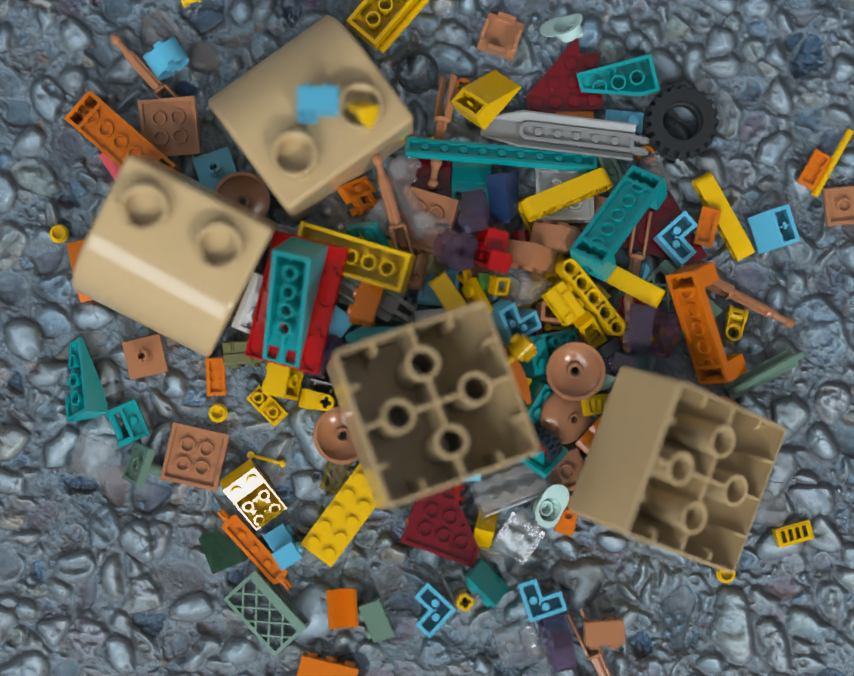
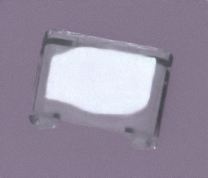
[387,155,451,241]

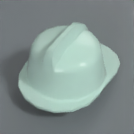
[540,13,583,43]
[533,484,569,528]

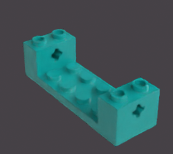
[570,164,667,282]

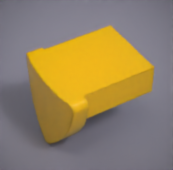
[348,101,379,129]

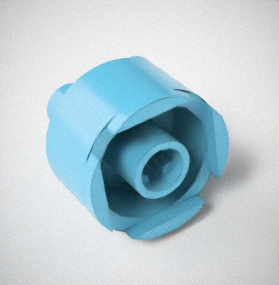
[143,36,189,80]

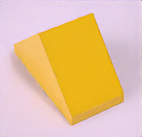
[473,508,498,550]

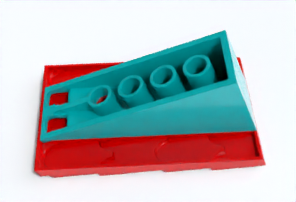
[244,231,349,375]

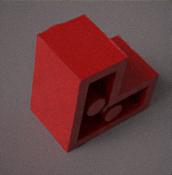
[470,225,513,274]

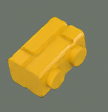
[541,280,586,327]

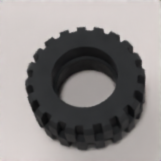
[643,85,719,161]

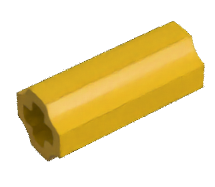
[455,590,474,612]

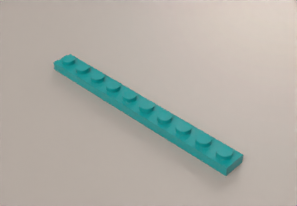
[405,137,597,172]

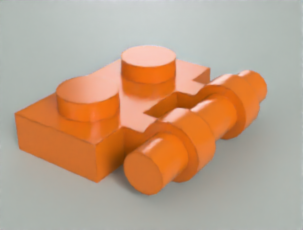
[336,176,382,216]

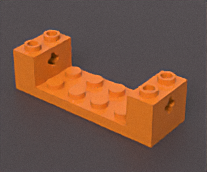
[64,90,181,172]
[665,261,748,385]

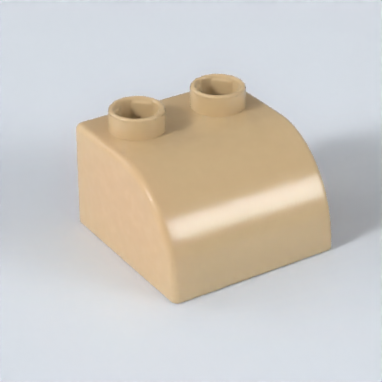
[208,15,414,222]
[72,155,277,357]
[326,301,539,510]
[568,366,786,573]

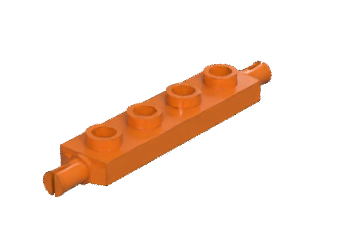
[217,508,293,590]

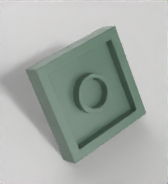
[122,442,162,488]

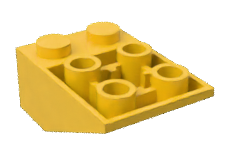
[451,70,522,130]
[219,458,287,531]

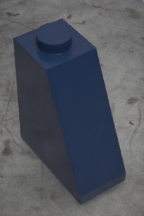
[486,171,519,224]

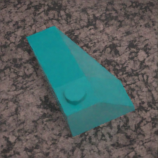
[576,54,660,96]
[65,337,108,422]

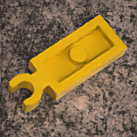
[457,268,493,313]

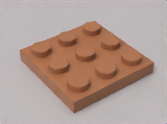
[138,96,202,156]
[394,185,461,257]
[160,422,230,492]

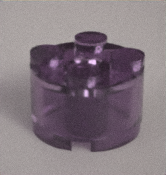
[433,228,479,271]

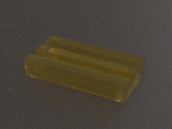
[319,462,350,495]

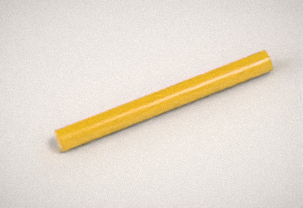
[378,0,430,54]
[811,129,854,198]

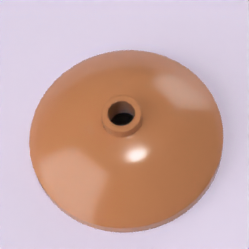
[215,172,270,216]
[546,342,605,401]
[540,392,592,444]
[313,407,359,465]

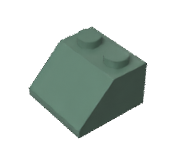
[358,596,396,643]

